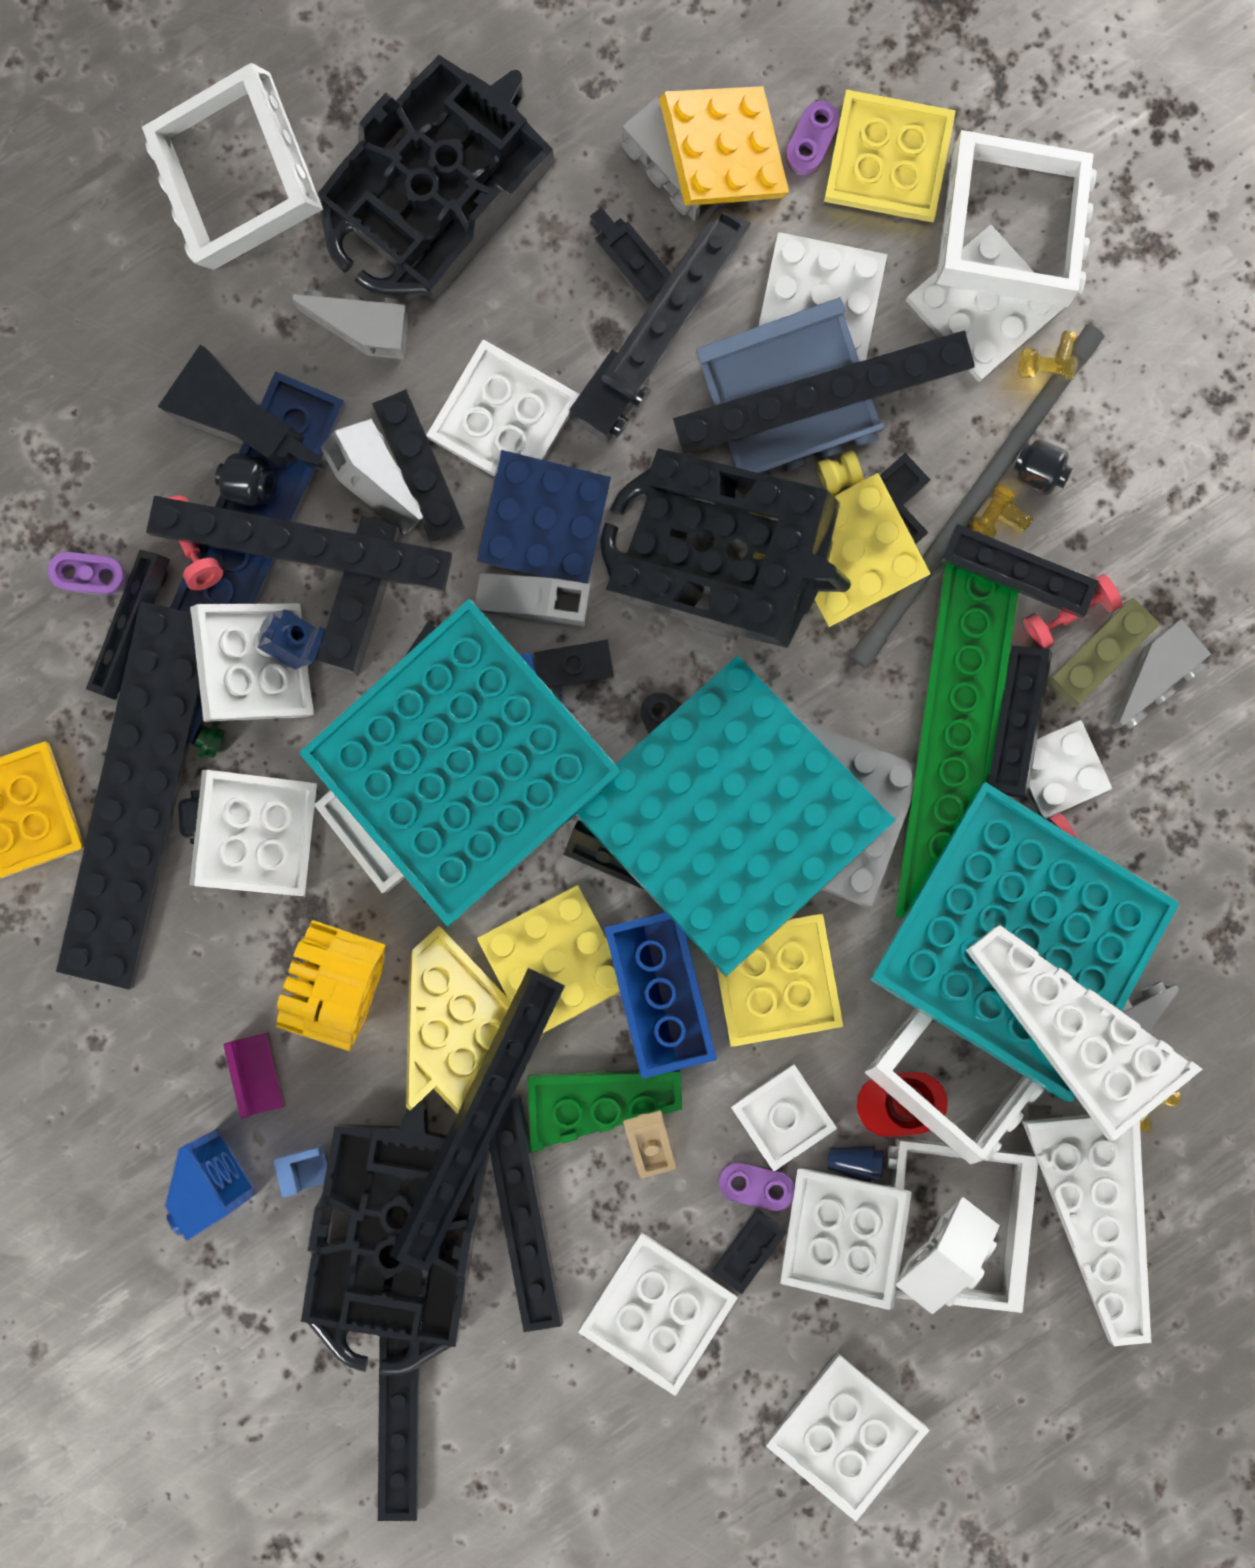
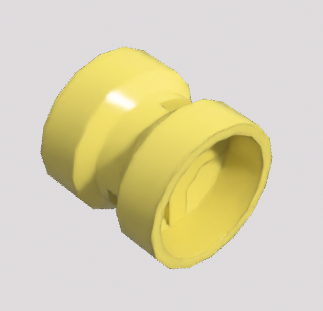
[816,450,864,496]

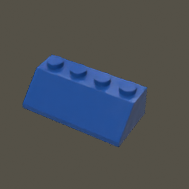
[604,912,717,1079]
[165,1128,257,1241]

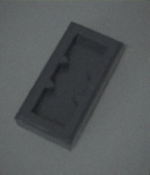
[534,639,614,689]
[710,1207,787,1294]

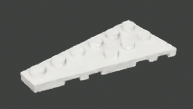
[966,925,1203,1141]
[1022,1115,1151,1346]

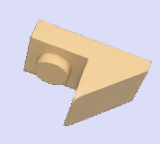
[623,1111,677,1179]

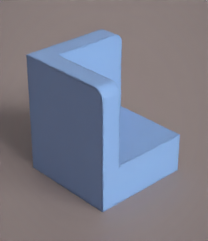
[273,1144,328,1198]

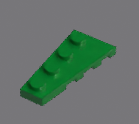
[527,1069,682,1153]

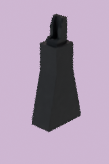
[158,344,328,469]

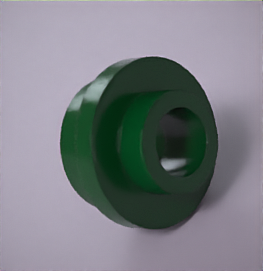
[194,722,226,759]

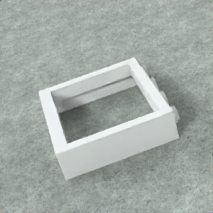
[142,63,323,270]
[936,130,1097,307]
[864,1008,1044,1165]
[884,1137,1038,1313]

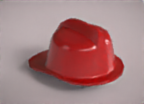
[856,1072,948,1137]

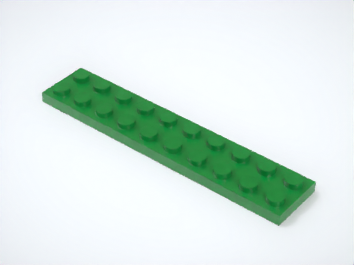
[893,563,1018,918]

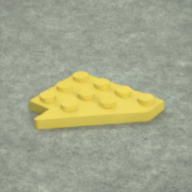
[406,926,544,1114]

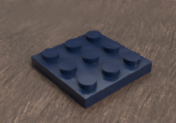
[476,450,611,584]

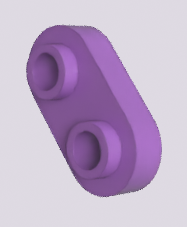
[786,101,840,175]
[48,552,126,596]
[719,1162,795,1211]

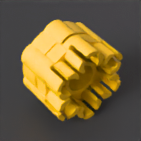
[276,920,387,1052]

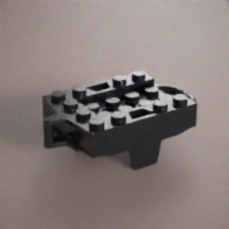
[317,54,554,302]
[600,448,851,648]
[301,1099,490,1375]

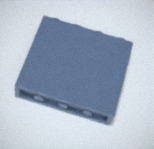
[696,297,885,476]

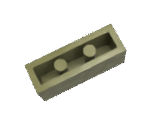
[1047,598,1160,709]

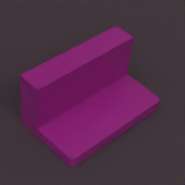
[223,1032,286,1119]

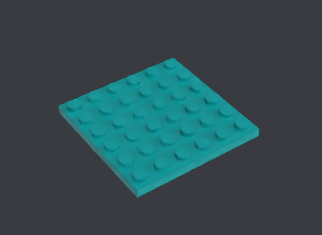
[299,599,623,927]
[576,655,896,977]
[869,782,1180,1102]

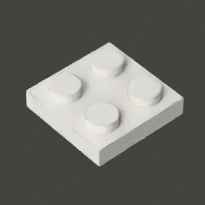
[1028,720,1113,819]
[730,1064,837,1171]

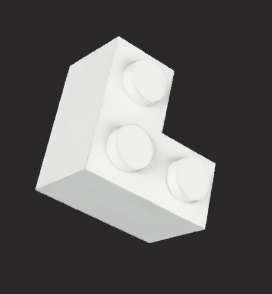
[895,1196,1000,1314]

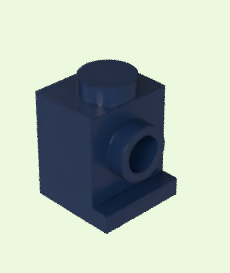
[257,609,326,670]

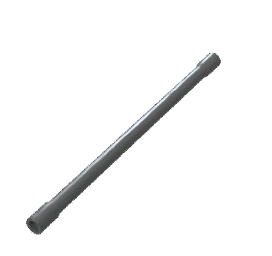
[849,324,1104,669]

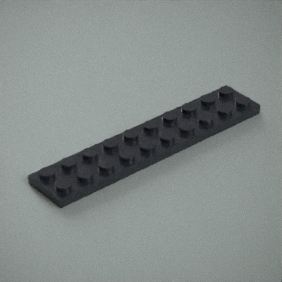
[56,601,201,990]

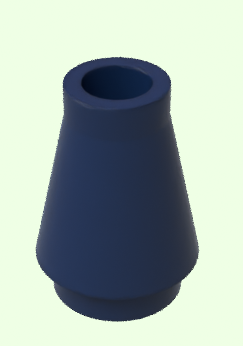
[827,1146,884,1182]

